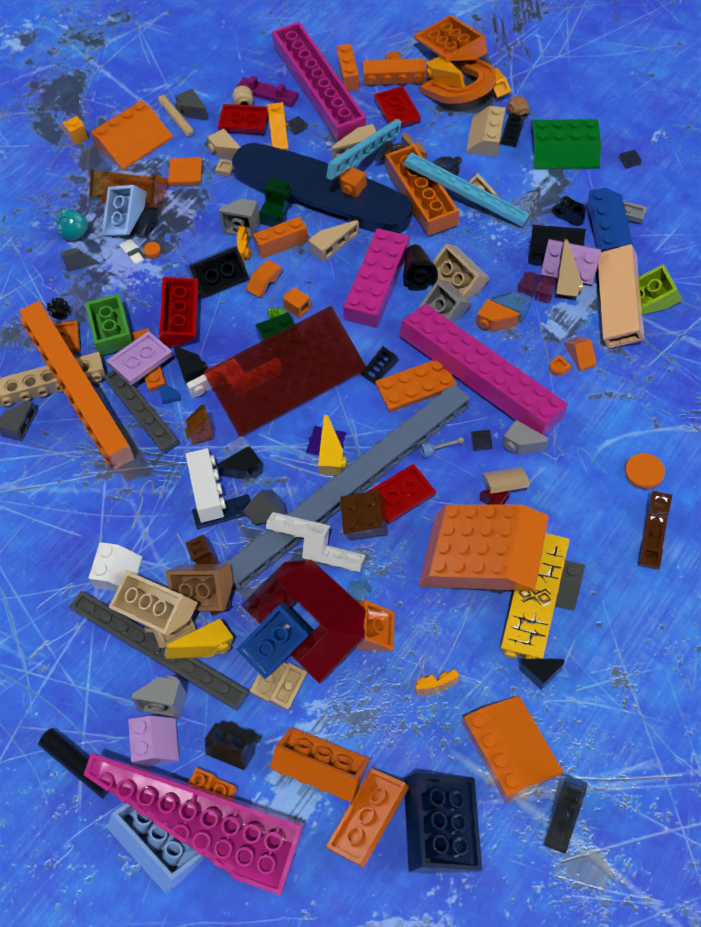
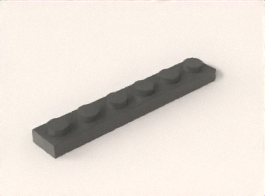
[103,370,179,454]

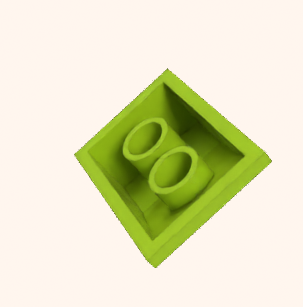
[639,264,683,315]

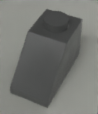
[175,89,208,121]
[0,401,38,441]
[555,560,585,611]

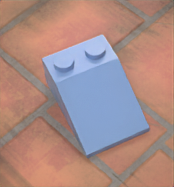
[101,185,147,236]

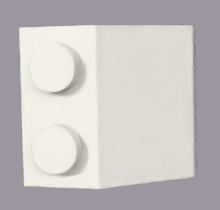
[88,542,143,591]

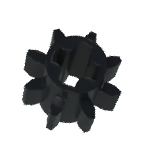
[47,297,69,319]

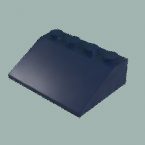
[404,773,482,873]

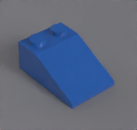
[236,602,313,679]

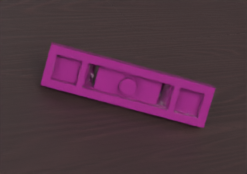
[236,76,299,108]

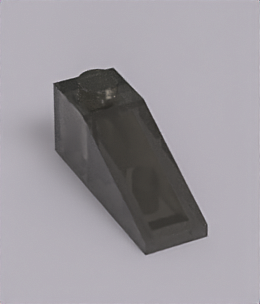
[544,775,587,854]

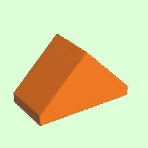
[564,336,597,371]

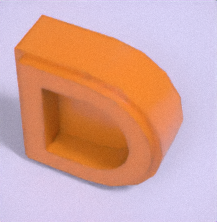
[549,355,572,376]

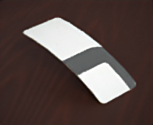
[119,239,146,264]

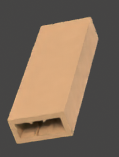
[598,244,644,348]

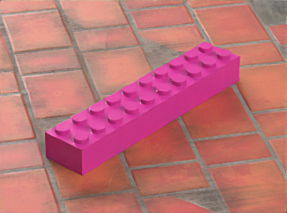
[272,22,366,142]
[399,304,568,435]

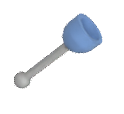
[419,437,464,458]

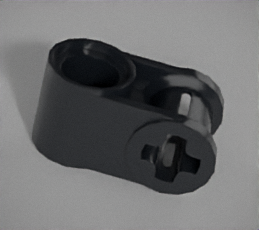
[552,196,586,226]

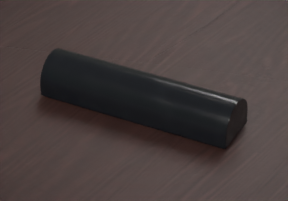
[38,728,109,799]

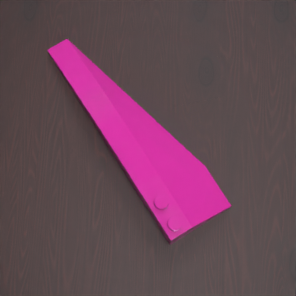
[84,753,306,896]

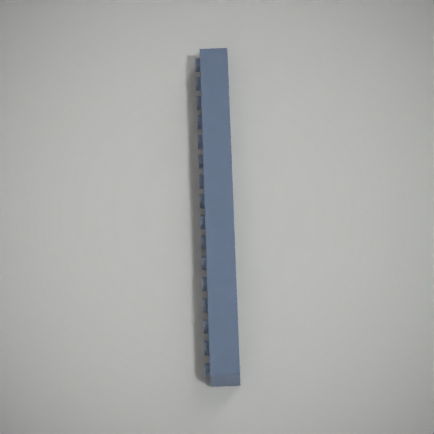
[223,384,470,592]

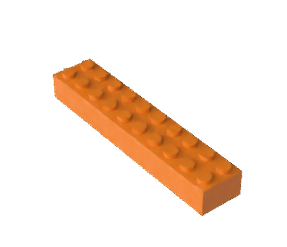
[19,301,135,470]

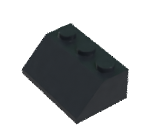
[528,225,586,265]
[186,246,250,299]

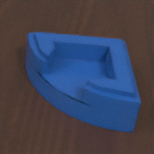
[159,385,181,404]

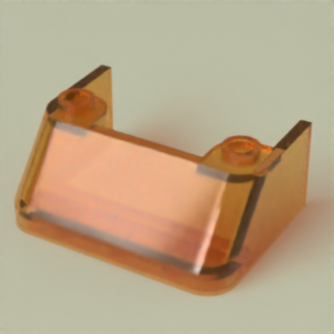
[89,169,168,207]

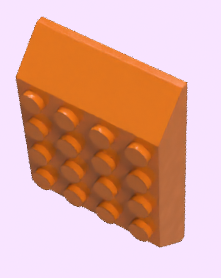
[418,504,549,591]

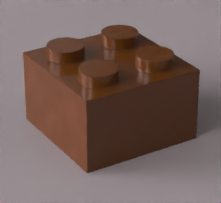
[340,490,388,541]

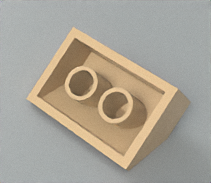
[466,106,506,157]
[433,243,490,299]

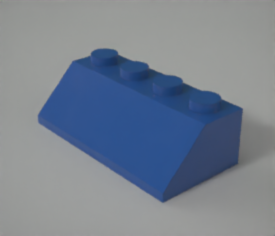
[588,188,634,252]

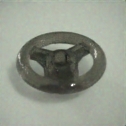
[375,141,405,163]

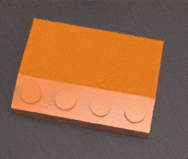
[413,15,488,61]
[91,100,173,171]
[463,696,564,803]

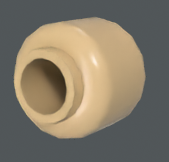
[232,86,254,106]

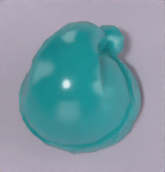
[56,209,88,241]

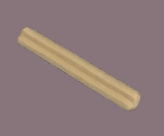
[158,94,194,137]

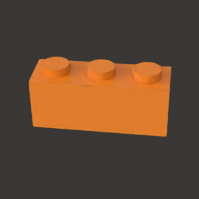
[336,44,359,91]
[253,217,308,259]

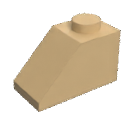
[207,129,240,159]

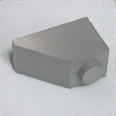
[502,420,549,455]

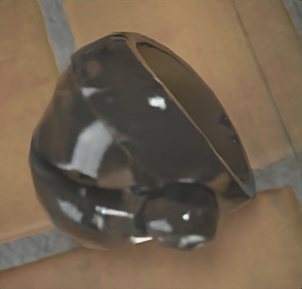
[433,156,462,176]

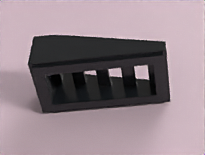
[500,113,525,147]
[361,346,399,385]

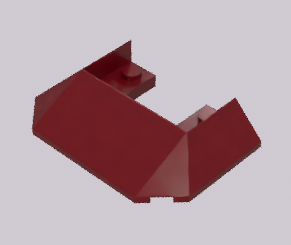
[241,560,366,684]

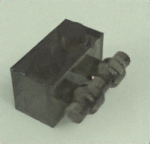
[205,720,262,770]

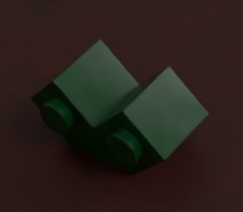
[259,177,292,227]

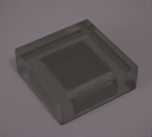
[286,116,308,136]
[619,149,642,169]
[471,430,493,451]

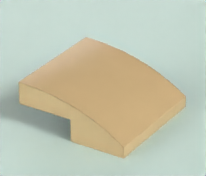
[482,466,530,494]
[249,662,307,710]

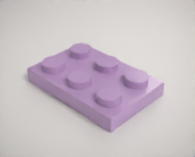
[541,239,601,285]
[106,331,173,386]

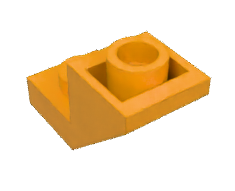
[492,68,512,100]

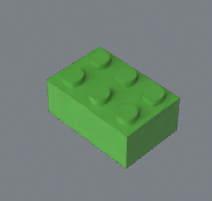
[85,294,133,356]

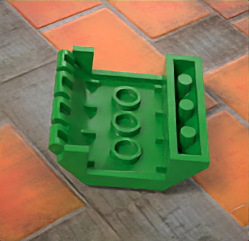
[530,119,601,170]

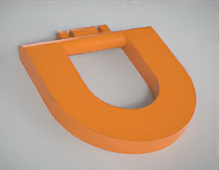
[419,59,496,104]

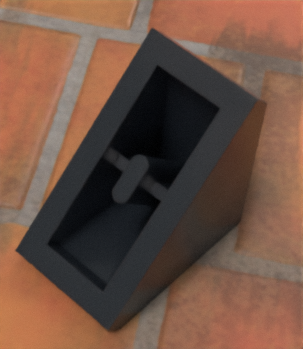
[519,659,564,690]

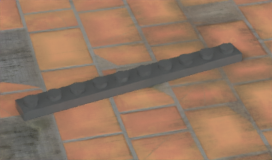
[69,591,249,711]

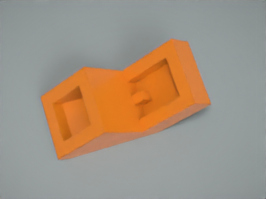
[246,260,283,298]

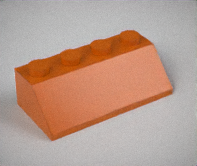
[270,726,371,802]

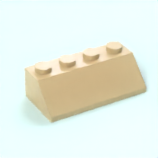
[108,571,198,635]

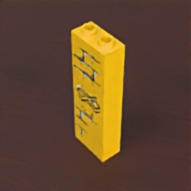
[500,533,570,659]

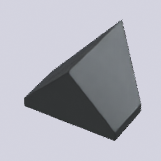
[61,247,100,272]
[243,490,286,526]

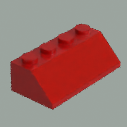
[159,277,198,347]

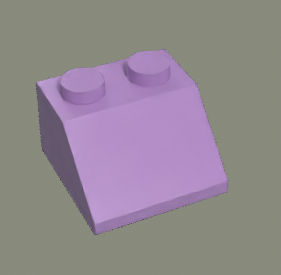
[128,716,180,768]

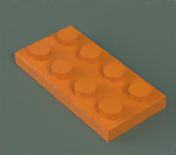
[375,360,457,413]
[326,768,409,868]

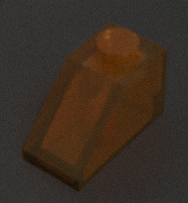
[184,404,214,445]

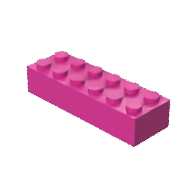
[343,228,410,328]

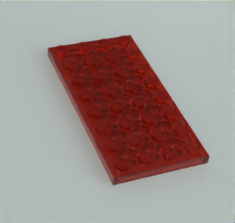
[203,305,367,438]

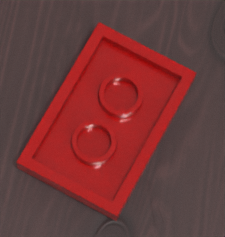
[374,86,421,127]
[217,104,269,134]
[367,463,436,524]

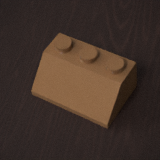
[165,564,233,611]

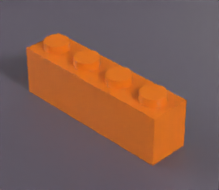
[363,58,426,86]

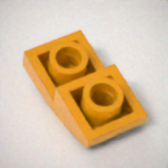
[237,226,251,265]
[415,669,460,696]

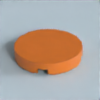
[625,453,665,490]

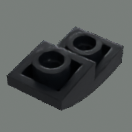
[130,207,160,237]

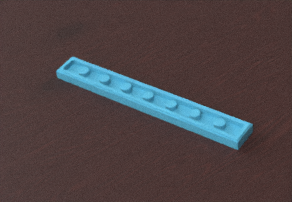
[326,119,402,180]
[404,153,530,227]

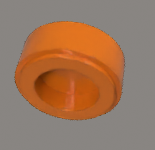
[143,242,161,259]

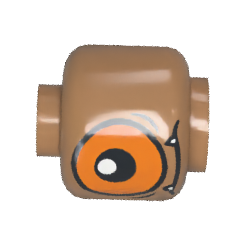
[507,96,530,119]

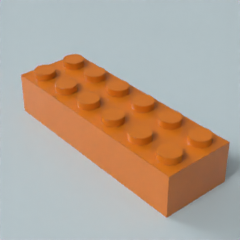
[385,144,459,236]

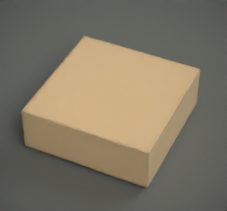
[215,159,233,177]

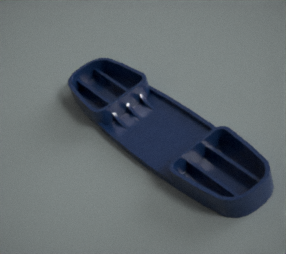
[232,143,412,234]

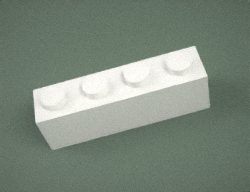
[185,448,226,523]

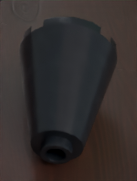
[403,244,438,291]

